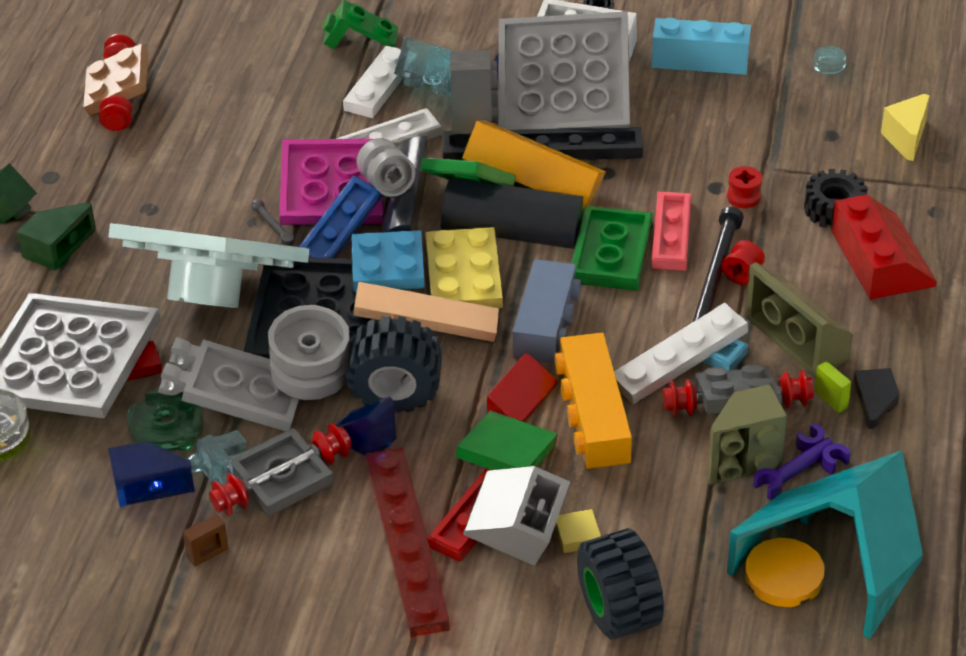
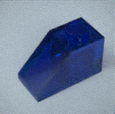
[108,441,195,507]

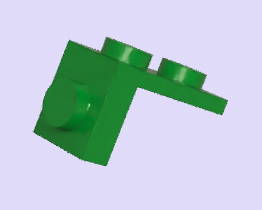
[322,0,398,49]

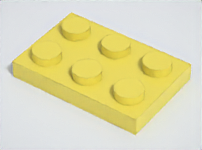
[426,227,503,308]

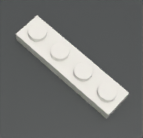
[614,303,748,405]

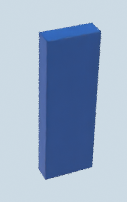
[299,175,383,258]

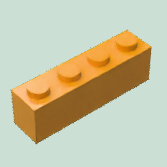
[554,332,632,469]

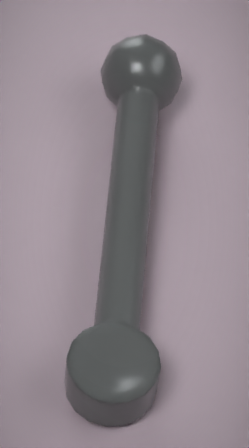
[251,199,294,246]

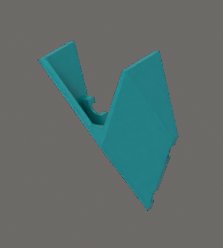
[727,450,923,638]

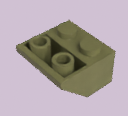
[707,384,787,485]

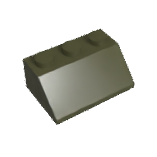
[746,262,853,377]

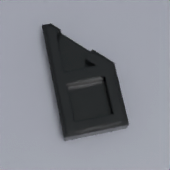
[854,368,899,429]

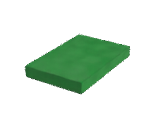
[572,206,653,291]

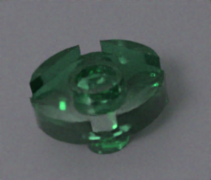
[127,389,203,453]

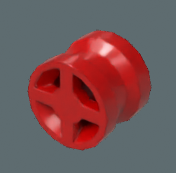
[727,166,763,209]
[722,240,765,285]

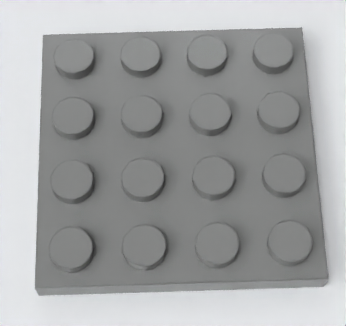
[498,11,631,130]
[0,293,161,419]

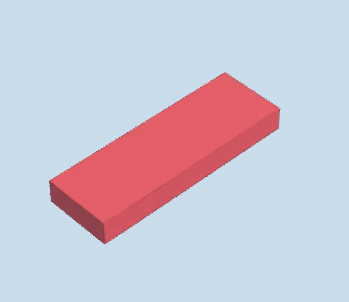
[651,192,691,271]

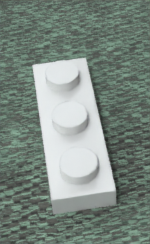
[343,46,415,118]

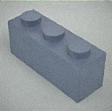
[513,259,581,363]

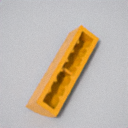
[462,120,606,211]

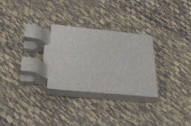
[158,337,300,431]

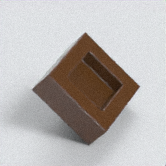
[183,514,229,567]

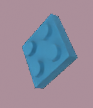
[352,231,424,292]

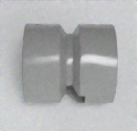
[357,138,415,197]

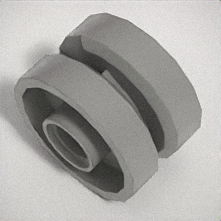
[268,305,350,400]

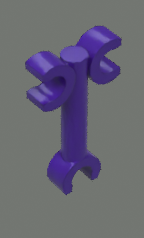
[753,423,851,500]

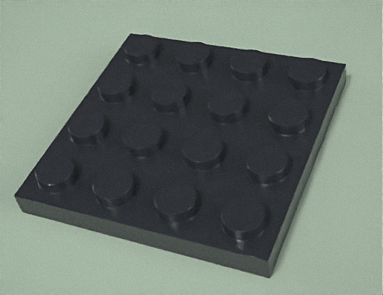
[244,257,380,359]

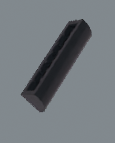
[380,136,428,233]
[440,177,583,249]

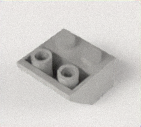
[463,466,570,566]

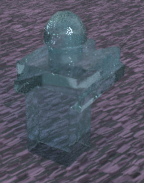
[185,430,247,485]

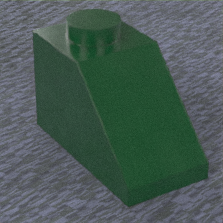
[0,163,37,224]
[17,202,96,271]

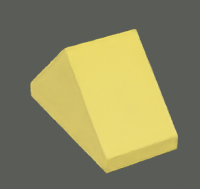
[881,94,930,161]

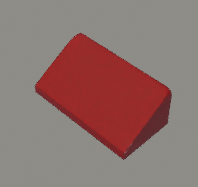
[487,353,558,422]

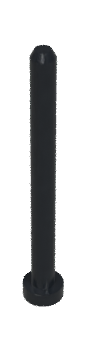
[692,207,744,323]

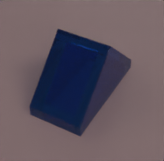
[336,396,397,461]

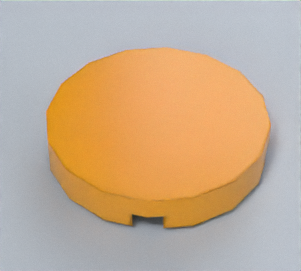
[745,538,824,607]

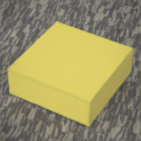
[555,509,601,554]

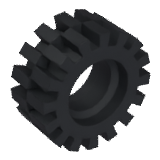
[804,169,868,229]

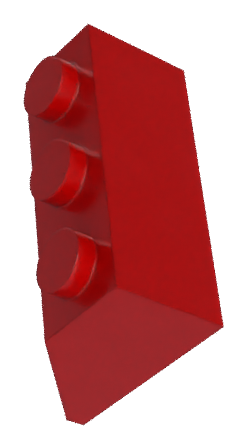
[832,195,937,300]

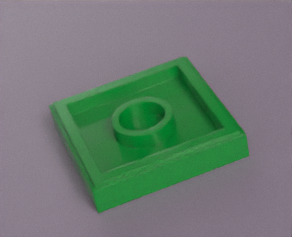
[420,158,516,187]
[456,410,558,470]

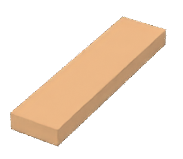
[353,282,499,342]

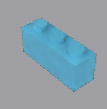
[651,18,751,75]

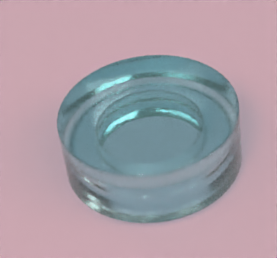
[813,46,846,74]

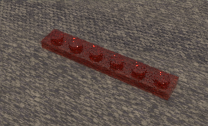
[366,447,450,638]

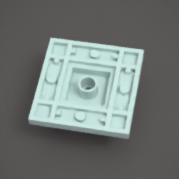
[108,223,309,308]

